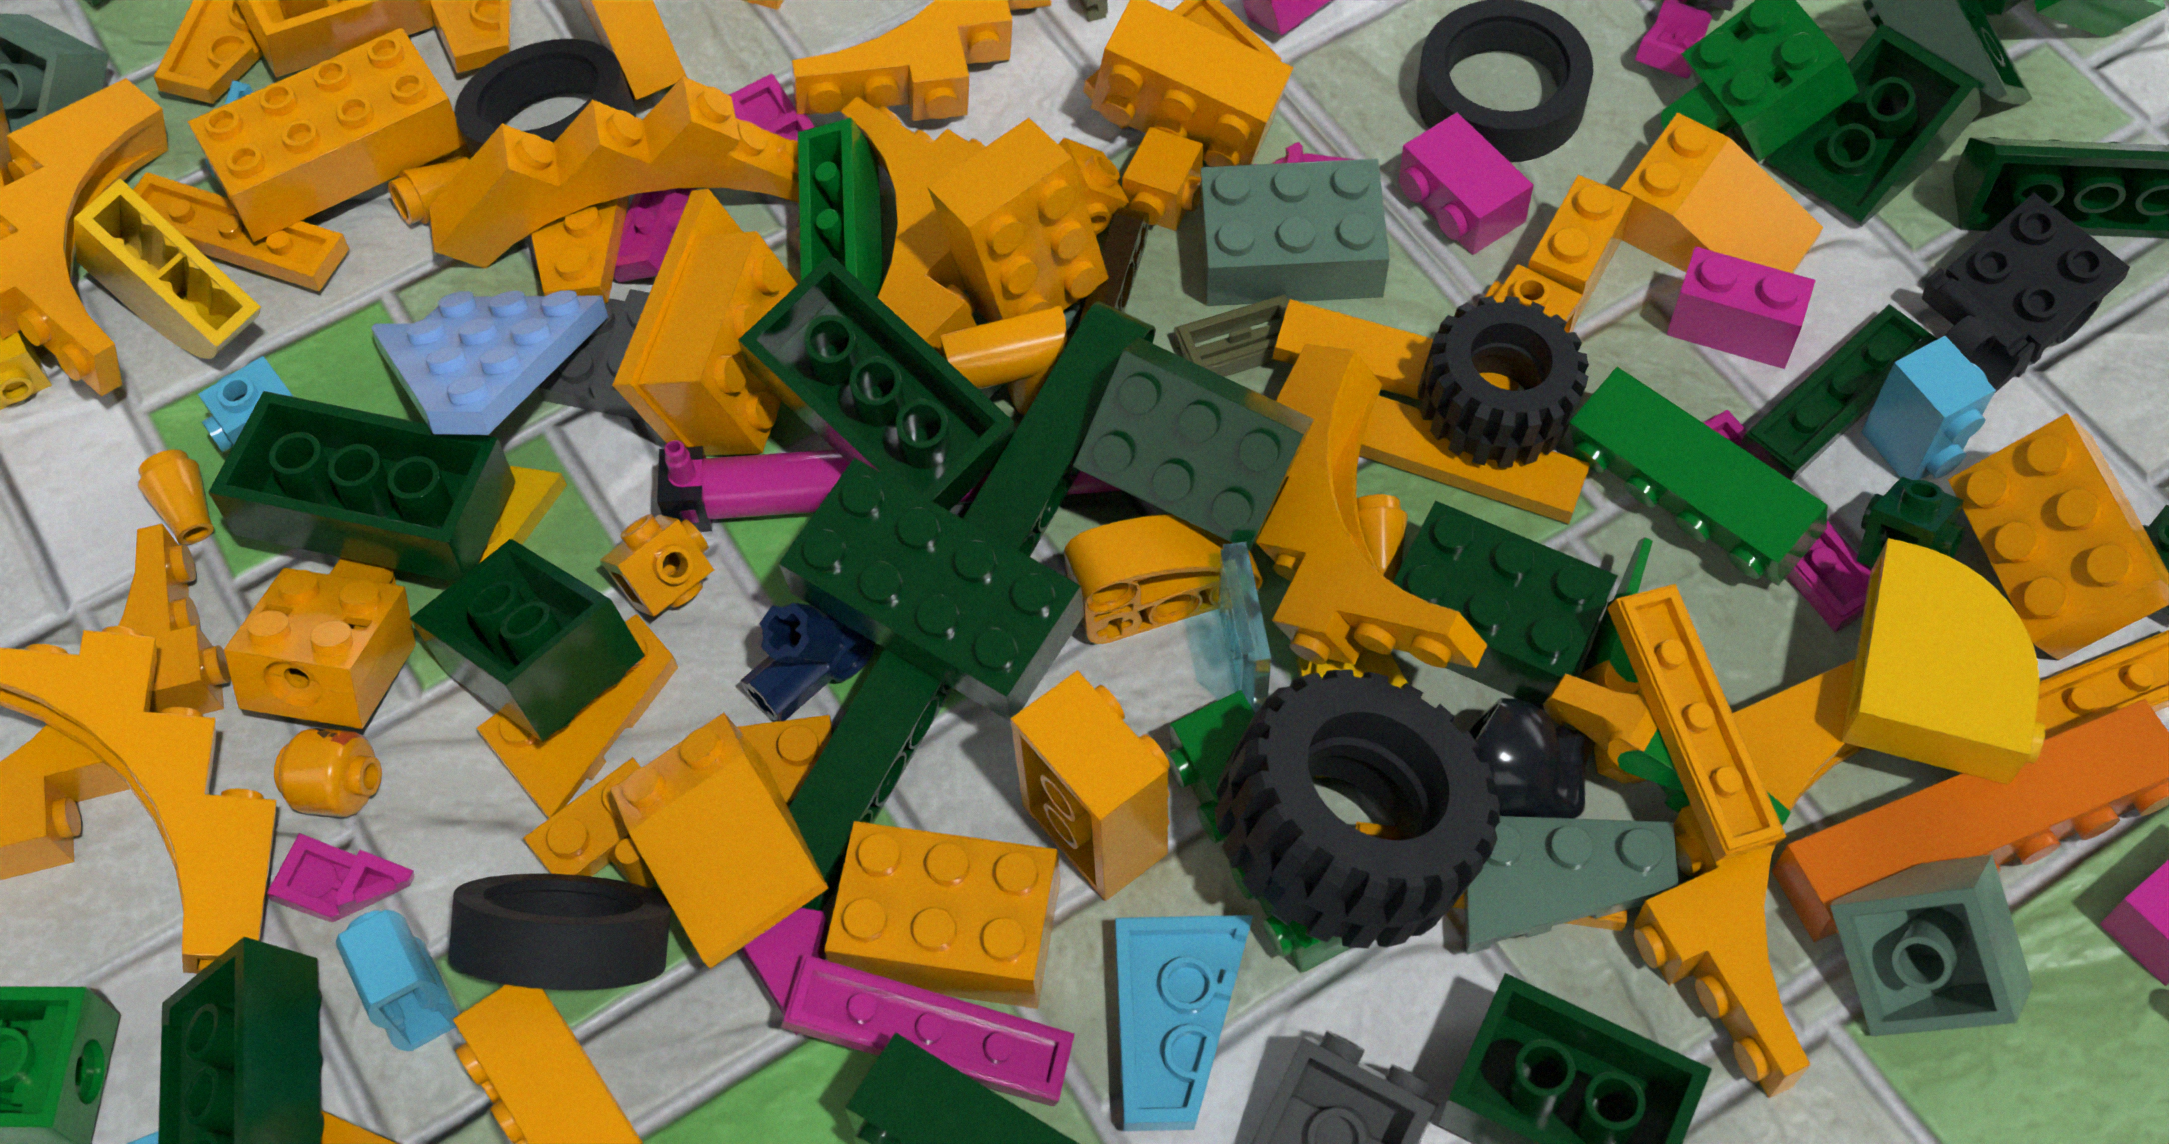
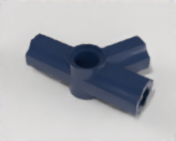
[741,602,876,721]

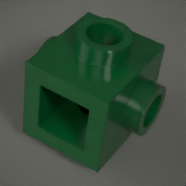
[1857,476,1965,568]

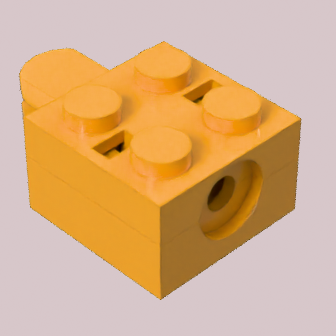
[223,558,416,729]

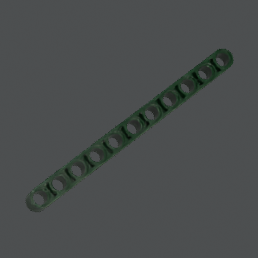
[789,301,1156,911]

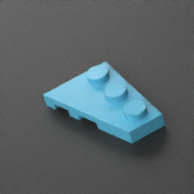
[1114,915,1253,1132]

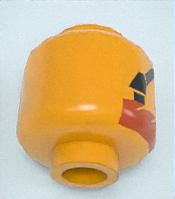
[274,728,382,817]

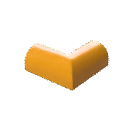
[940,306,1067,416]

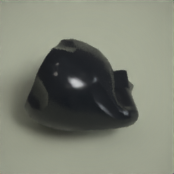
[1469,698,1596,819]

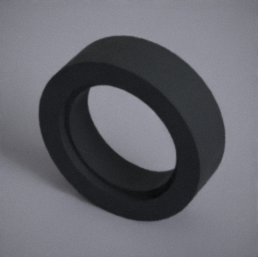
[1416,0,1593,163]
[454,38,636,157]
[448,873,671,990]

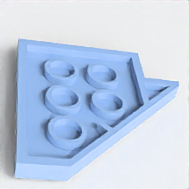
[371,290,608,435]

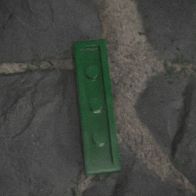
[1739,304,1938,481]

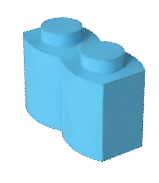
[336,910,459,1051]

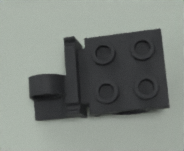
[1922,193,2130,394]

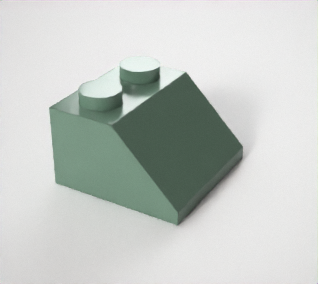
[0,13,109,133]
[1830,854,2033,1036]

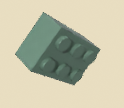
[1200,158,1390,306]

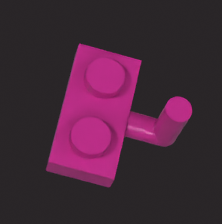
[614,188,696,282]

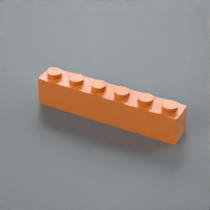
[1772,699,2169,942]

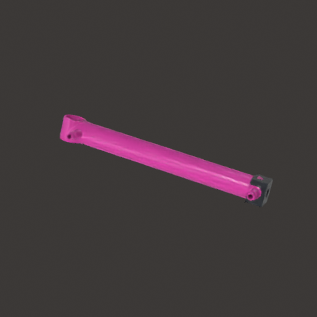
[657,440,1123,532]

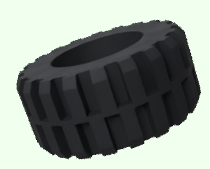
[1215,670,1500,949]

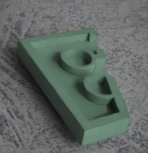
[1464,816,1678,955]

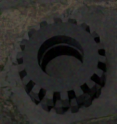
[1418,296,1589,468]

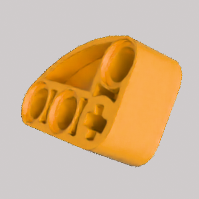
[1064,514,1263,644]

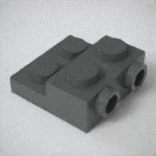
[538,289,650,421]
[1252,1030,1439,1144]

